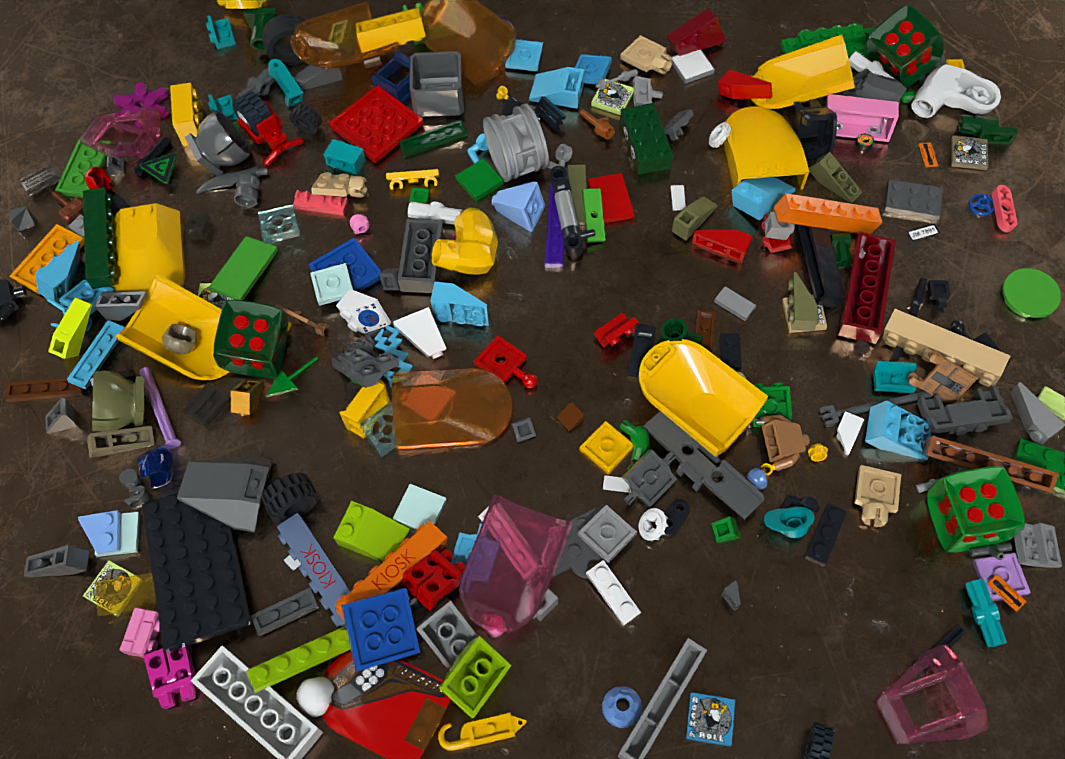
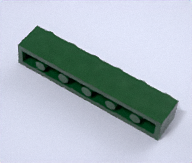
[83,187,117,289]

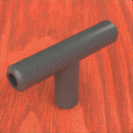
[969,542,1012,560]

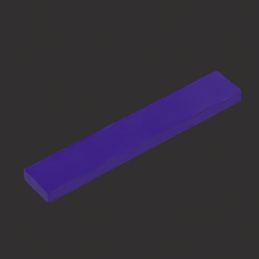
[545,177,564,268]

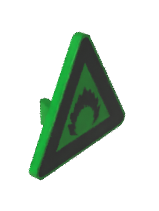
[140,152,177,184]

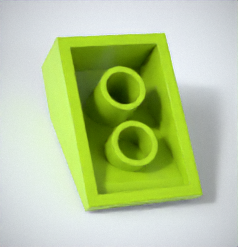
[333,501,410,563]
[439,636,512,718]

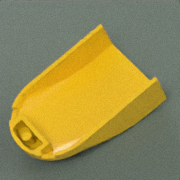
[724,106,809,189]

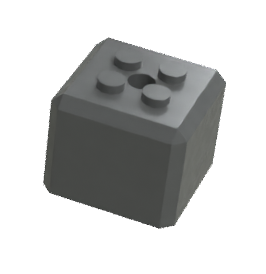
[410,51,464,117]

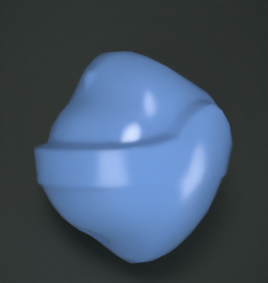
[746,468,768,490]

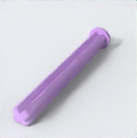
[139,367,181,449]

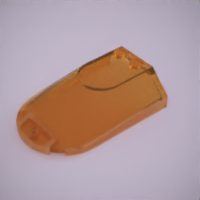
[421,0,517,86]
[291,2,400,69]
[392,368,512,451]

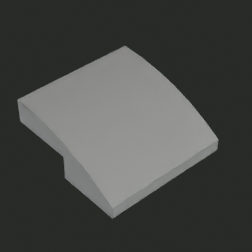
[1014,523,1062,568]

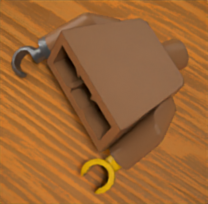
[748,415,810,476]

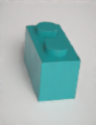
[323,139,366,175]

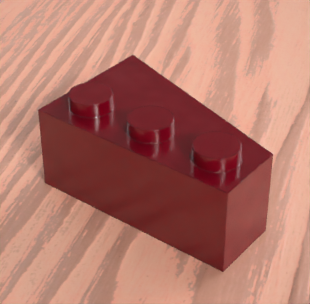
[666,8,726,56]

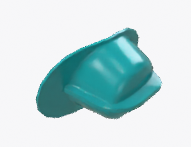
[764,507,815,538]

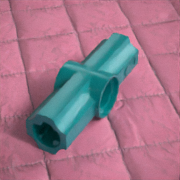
[965,579,1007,648]

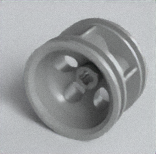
[483,104,549,182]

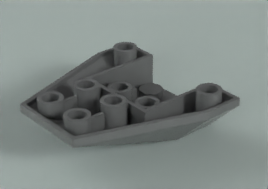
[177,456,273,532]

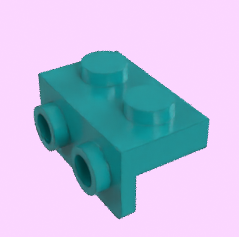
[873,360,917,393]

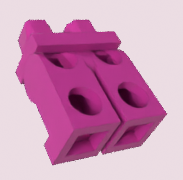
[143,645,196,709]

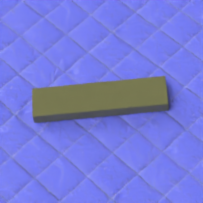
[568,165,587,225]

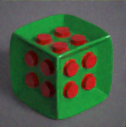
[927,466,1025,552]

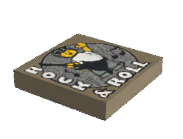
[950,135,988,170]

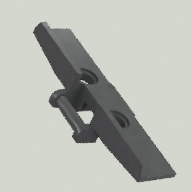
[643,411,765,520]

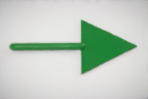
[266,356,318,396]

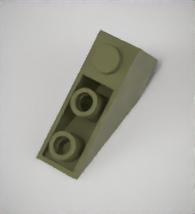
[808,152,862,203]
[672,196,718,240]
[787,272,818,331]

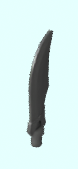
[196,167,269,194]

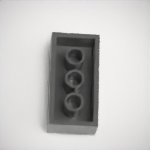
[398,219,444,293]

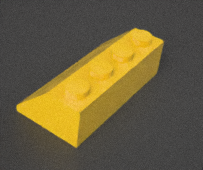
[356,8,426,53]

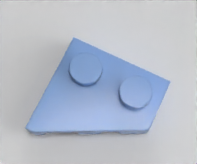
[78,510,121,555]

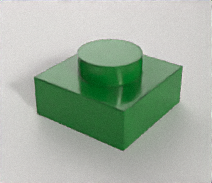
[409,187,430,204]

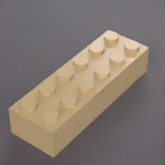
[883,309,1010,387]

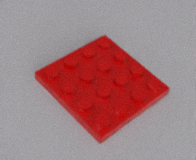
[329,85,424,163]

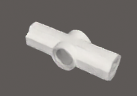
[849,52,895,79]
[408,202,463,225]

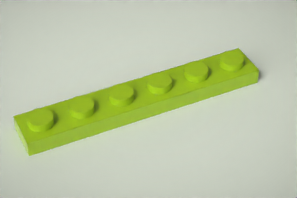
[246,626,351,693]

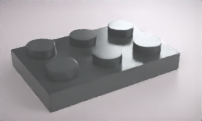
[884,179,943,221]

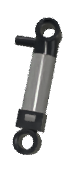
[550,166,596,257]

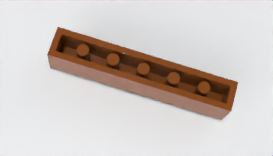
[922,436,1059,493]

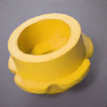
[808,444,828,462]

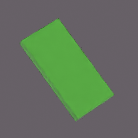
[55,138,113,198]
[209,236,278,300]

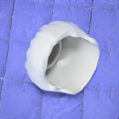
[296,677,334,717]

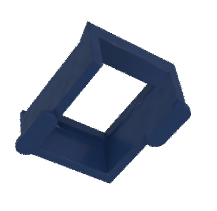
[371,51,411,103]

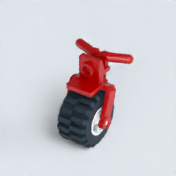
[232,91,303,166]

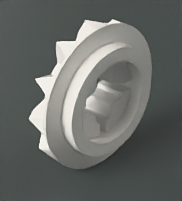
[709,122,731,148]
[639,508,668,541]

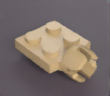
[621,35,672,74]
[311,172,367,198]
[854,465,901,527]

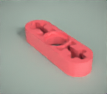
[992,185,1018,232]

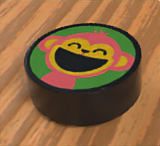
[855,133,874,150]

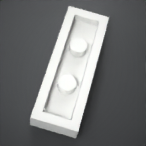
[586,560,641,626]

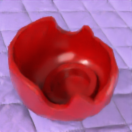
[85,166,112,191]

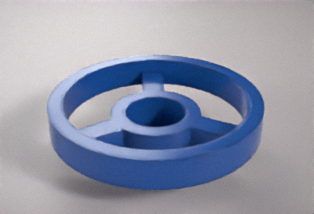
[969,194,994,216]

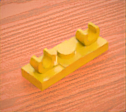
[386,169,440,190]

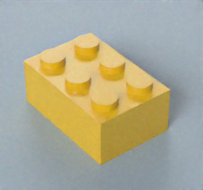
[170,82,204,147]

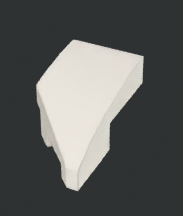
[836,411,864,455]

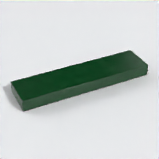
[399,120,467,157]

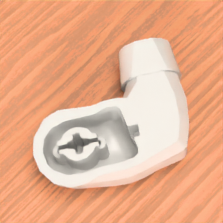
[911,64,1001,118]

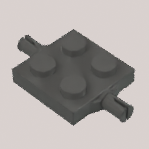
[622,449,677,507]

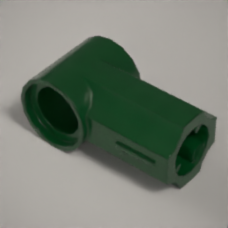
[830,233,851,269]

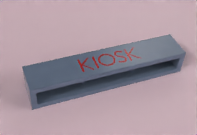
[277,513,350,627]

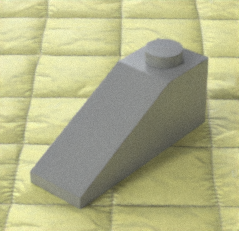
[1010,382,1065,445]

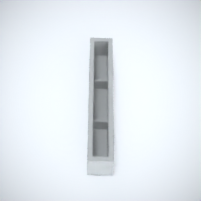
[618,638,707,759]

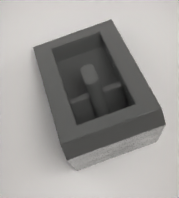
[45,398,78,433]

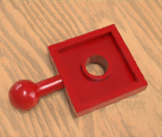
[474,335,538,388]

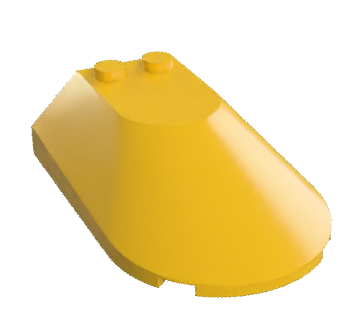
[751,35,856,109]
[111,203,185,293]
[115,274,230,381]
[639,339,768,457]

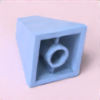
[492,182,545,232]

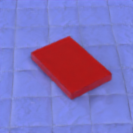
[588,173,634,224]

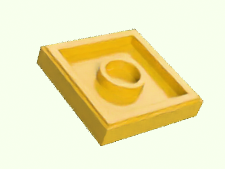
[579,421,634,474]

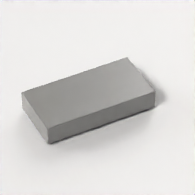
[714,286,756,321]

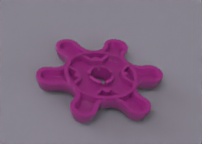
[113,82,169,131]

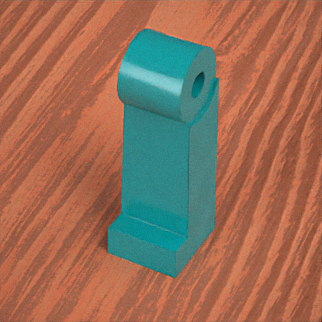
[268,59,303,107]

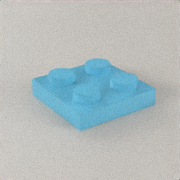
[505,39,543,71]

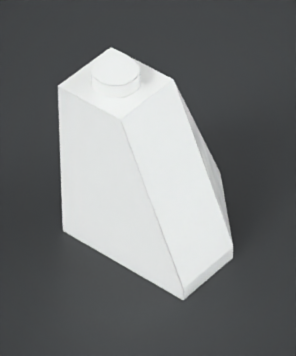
[393,307,446,359]

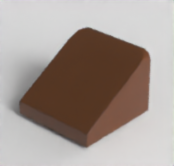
[557,402,584,432]

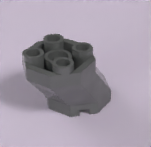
[842,68,907,105]

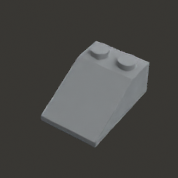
[414,597,478,670]

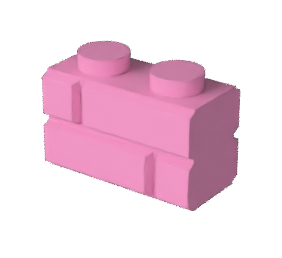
[120,608,161,658]

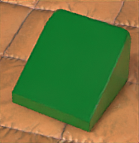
[711,516,741,543]

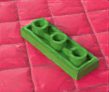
[582,189,605,242]

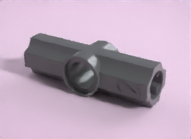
[236,66,276,99]

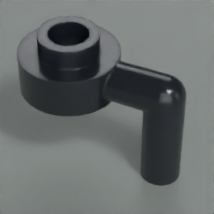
[779,494,820,516]

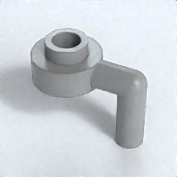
[548,144,572,169]

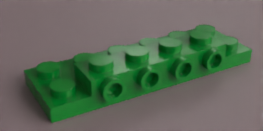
[780,23,876,59]

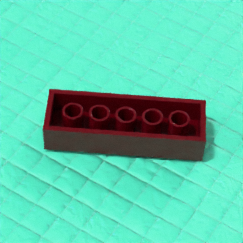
[838,232,896,344]

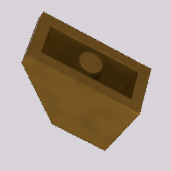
[231,379,263,416]

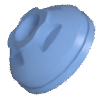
[602,686,642,728]

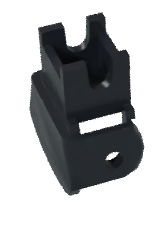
[791,99,837,159]

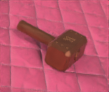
[52,191,84,225]

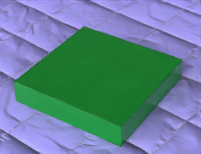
[455,159,504,202]

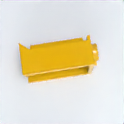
[339,380,391,438]

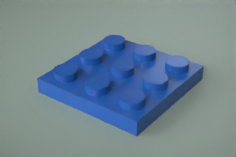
[308,237,381,304]
[341,588,420,671]

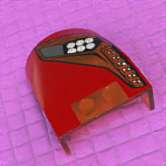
[322,651,451,759]

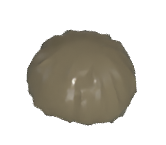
[162,324,196,354]

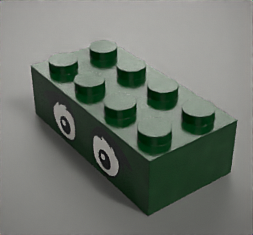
[620,103,673,175]

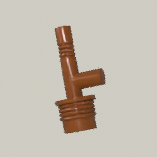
[580,109,615,140]

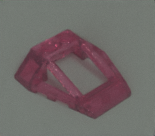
[79,108,160,158]
[875,644,988,744]

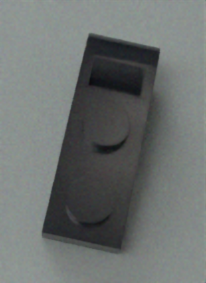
[627,324,656,378]

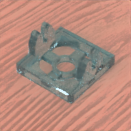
[258,204,300,244]
[360,402,414,457]

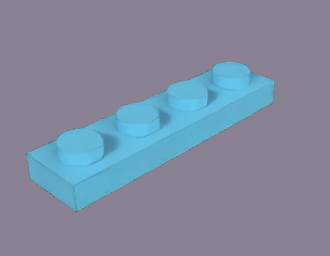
[67,320,125,389]

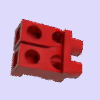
[402,549,467,611]

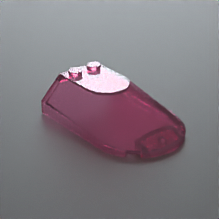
[460,494,573,632]

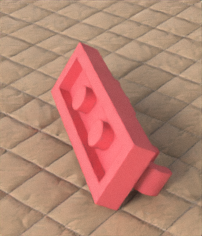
[293,190,348,215]

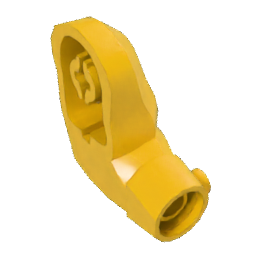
[432,208,498,275]

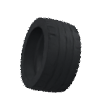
[262,14,315,66]

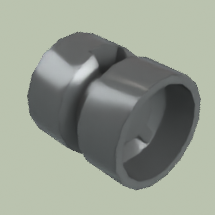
[234,174,260,207]

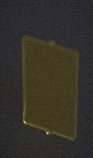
[94,573,157,617]

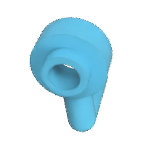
[467,133,488,164]

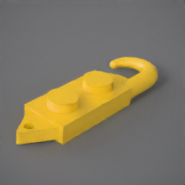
[438,713,527,750]

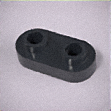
[663,499,690,537]

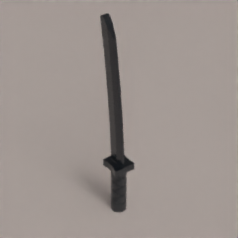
[889,278,927,362]

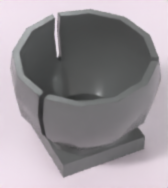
[185,110,252,176]

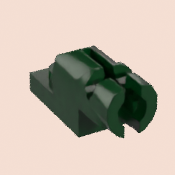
[957,115,1018,145]

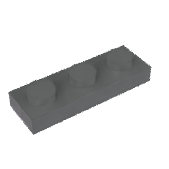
[251,588,319,636]

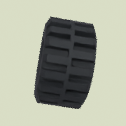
[261,473,319,523]

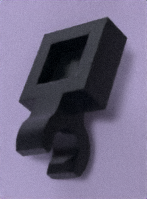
[927,280,951,313]

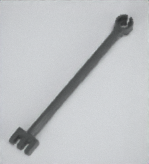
[819,391,934,427]

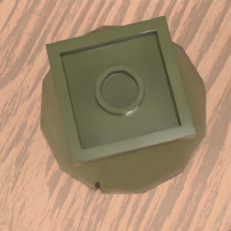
[92,371,144,433]

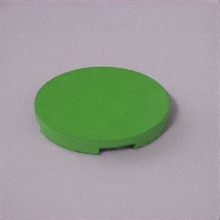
[1002,268,1061,318]

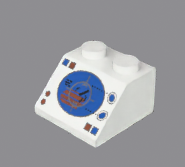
[336,289,391,334]

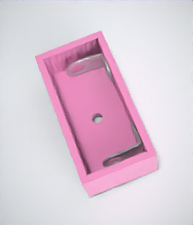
[825,94,899,142]

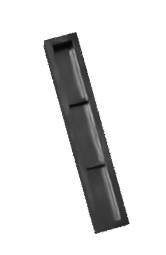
[797,224,846,308]

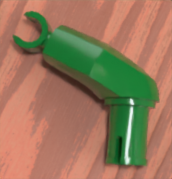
[620,420,650,471]

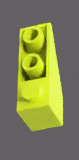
[49,297,93,359]

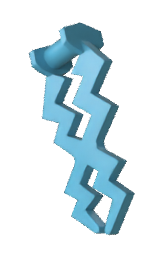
[375,326,413,388]

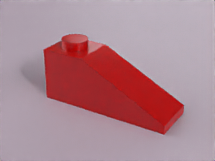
[718,70,773,99]
[692,230,753,262]

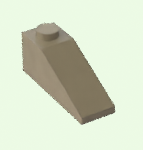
[87,426,155,458]

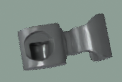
[119,469,151,509]

